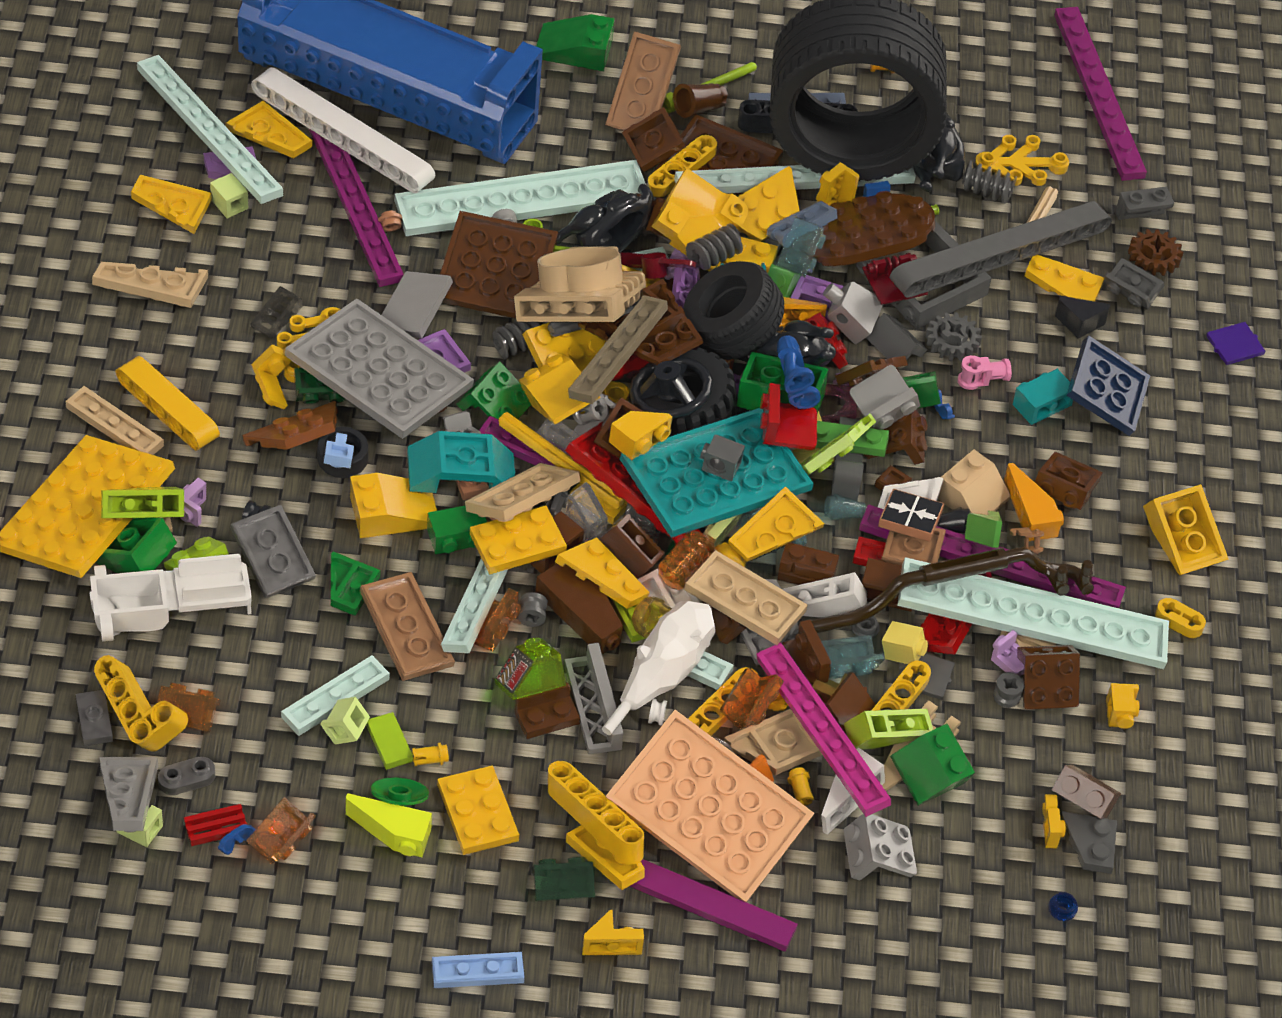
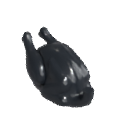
[912,113,965,192]
[556,184,653,253]
[738,320,836,367]

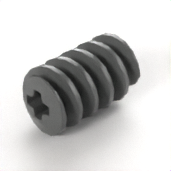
[962,160,1017,204]
[686,223,743,270]
[492,320,547,359]

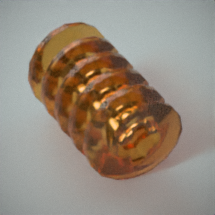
[658,531,716,590]

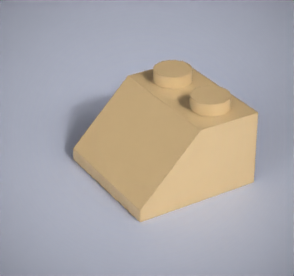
[938,449,1011,515]

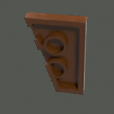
[835,356,908,387]

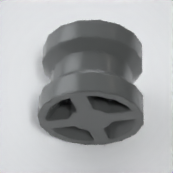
[518,592,548,627]
[993,672,1024,708]

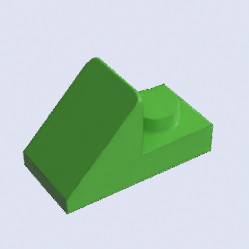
[965,510,1002,548]

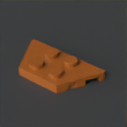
[242,401,339,450]

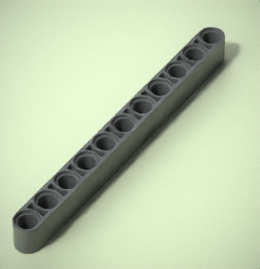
[890,201,1112,298]

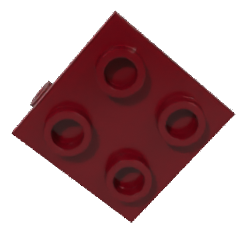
[862,253,928,305]

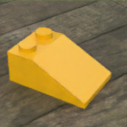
[518,354,601,424]
[350,473,437,538]
[1143,484,1229,576]

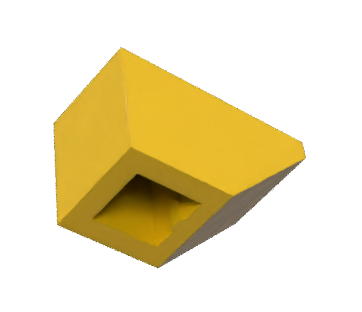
[609,411,672,460]

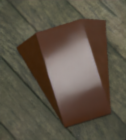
[578,278,703,365]

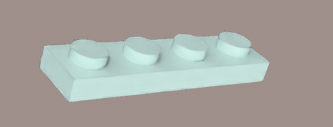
[281,655,390,736]

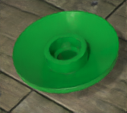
[371,778,429,807]

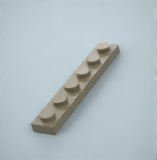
[568,295,668,404]

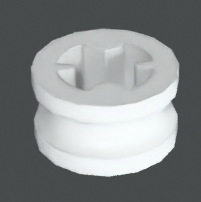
[648,698,667,726]

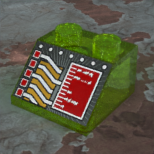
[495,638,566,700]

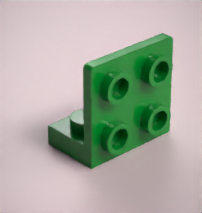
[456,361,531,419]

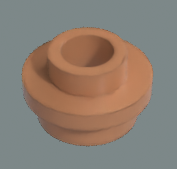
[378,210,402,232]

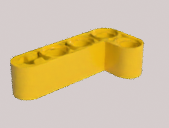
[94,655,188,752]

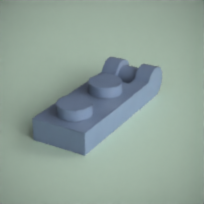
[767,201,837,247]

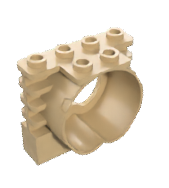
[514,247,646,322]

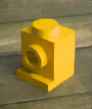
[1106,683,1139,729]

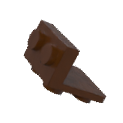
[864,410,928,465]

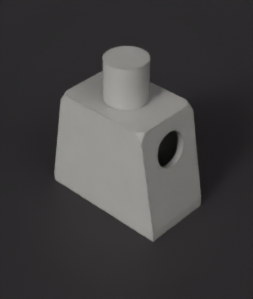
[823,282,883,345]

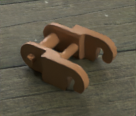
[1010,527,1044,554]

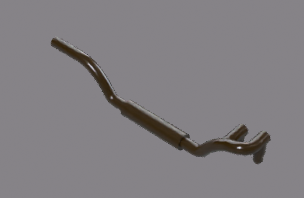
[811,548,1094,633]

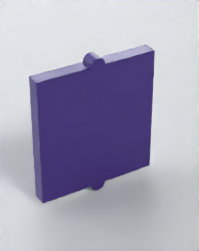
[1206,322,1266,365]

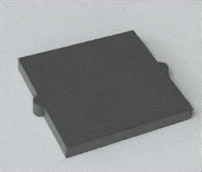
[899,653,955,700]

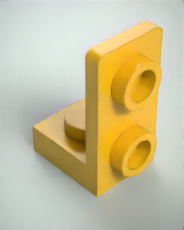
[251,345,292,410]

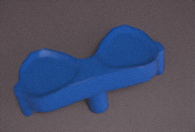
[934,389,955,419]
[218,824,256,855]

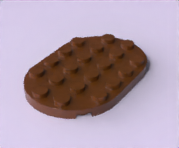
[789,191,935,266]

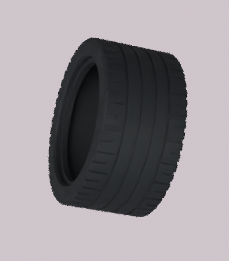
[770,0,947,182]

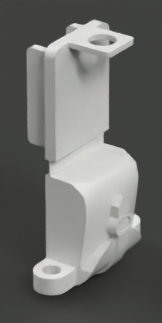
[90,554,252,642]

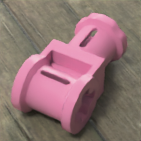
[957,355,1012,390]

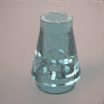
[824,494,865,520]

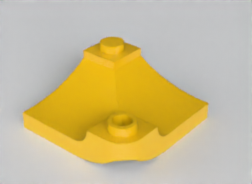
[651,168,748,272]

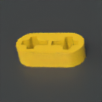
[1155,598,1206,638]

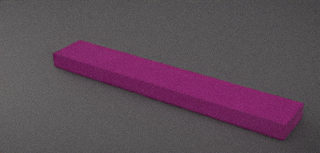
[630,859,798,952]

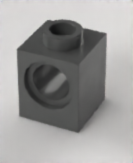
[700,434,745,482]

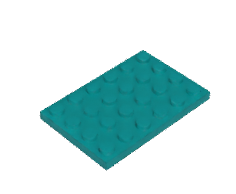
[620,408,814,538]

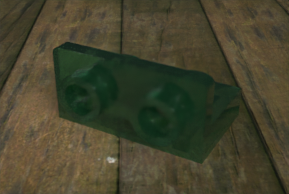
[532,857,595,902]

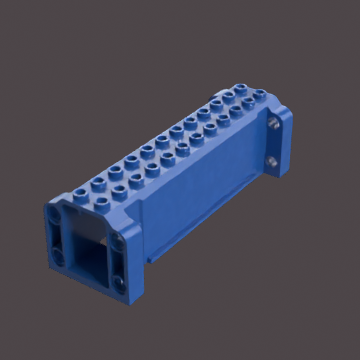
[238,0,543,164]

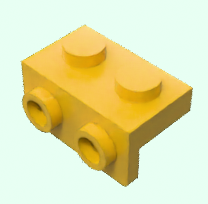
[816,162,860,206]

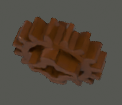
[1128,229,1183,276]

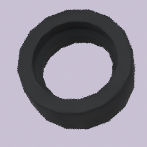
[317,427,368,478]

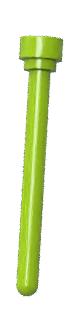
[662,62,757,114]

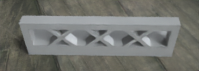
[564,643,624,755]

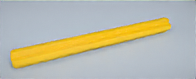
[498,412,625,509]

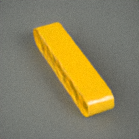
[116,356,220,451]
[548,761,644,865]

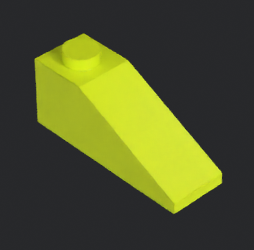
[346,793,432,857]

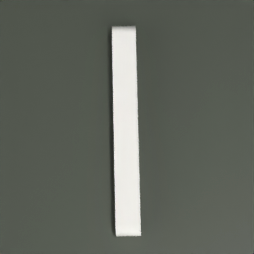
[251,67,435,193]

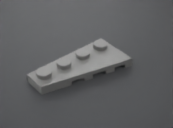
[99,757,158,832]

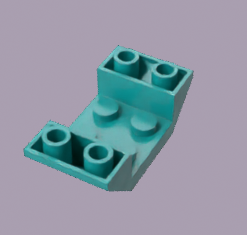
[407,431,515,493]

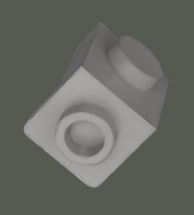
[443,411,481,434]

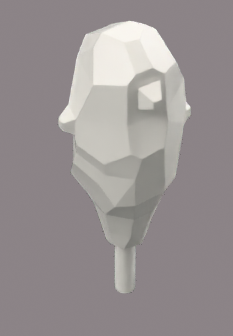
[602,601,715,735]

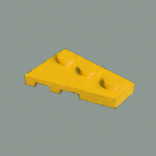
[131,175,212,234]
[728,487,824,562]
[555,537,650,609]
[566,825,645,890]

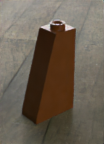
[536,564,623,654]

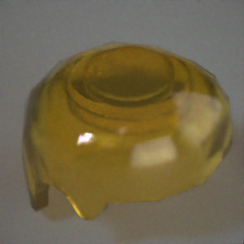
[632,596,672,639]

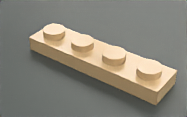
[66,386,164,455]

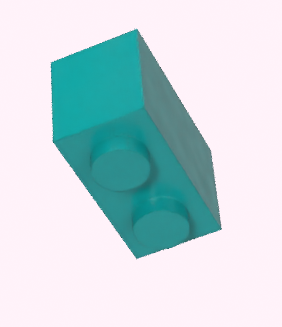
[1012,368,1073,425]

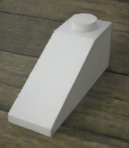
[782,572,867,618]
[821,747,885,835]

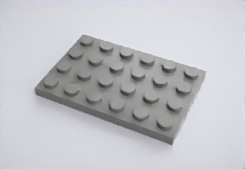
[285,298,474,439]

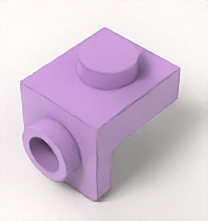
[180,478,206,527]
[991,630,1024,676]

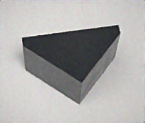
[1055,296,1110,339]

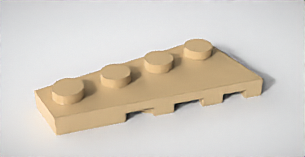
[92,262,208,308]

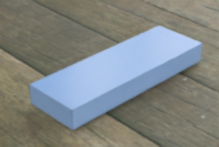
[432,952,524,988]

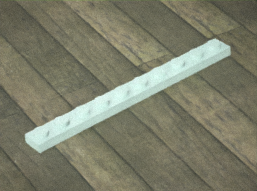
[137,55,283,204]
[674,165,916,194]

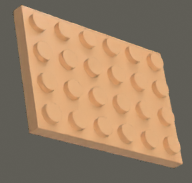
[606,710,814,902]

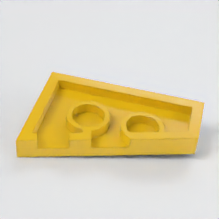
[225,101,312,159]
[1025,255,1104,301]

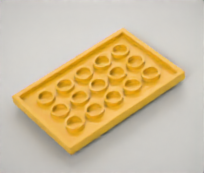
[0,435,175,578]

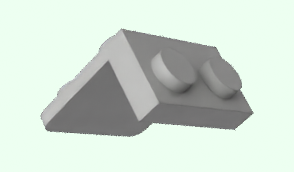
[850,365,920,429]
[843,814,917,881]

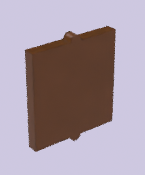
[825,672,876,735]

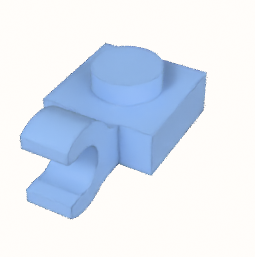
[323,432,354,468]

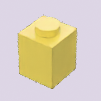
[882,621,928,664]

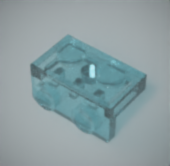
[777,216,827,277]

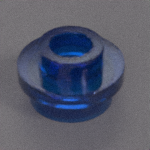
[1048,892,1078,921]

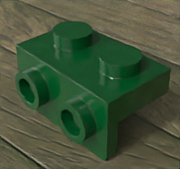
[294,368,345,404]

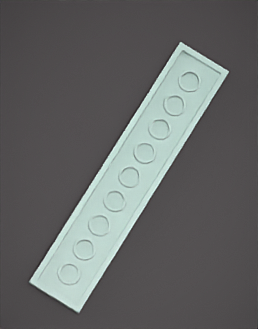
[395,160,646,236]
[897,557,1169,669]

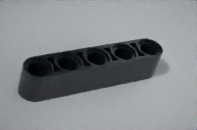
[737,100,858,133]

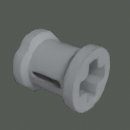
[573,398,608,425]

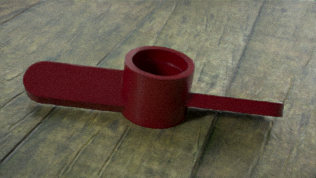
[619,252,696,279]

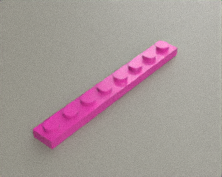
[756,643,891,817]

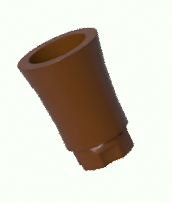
[673,83,728,118]

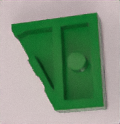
[331,551,380,616]

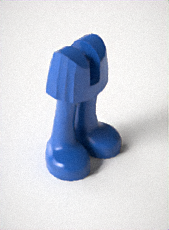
[777,335,821,409]

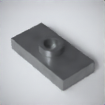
[76,690,113,746]

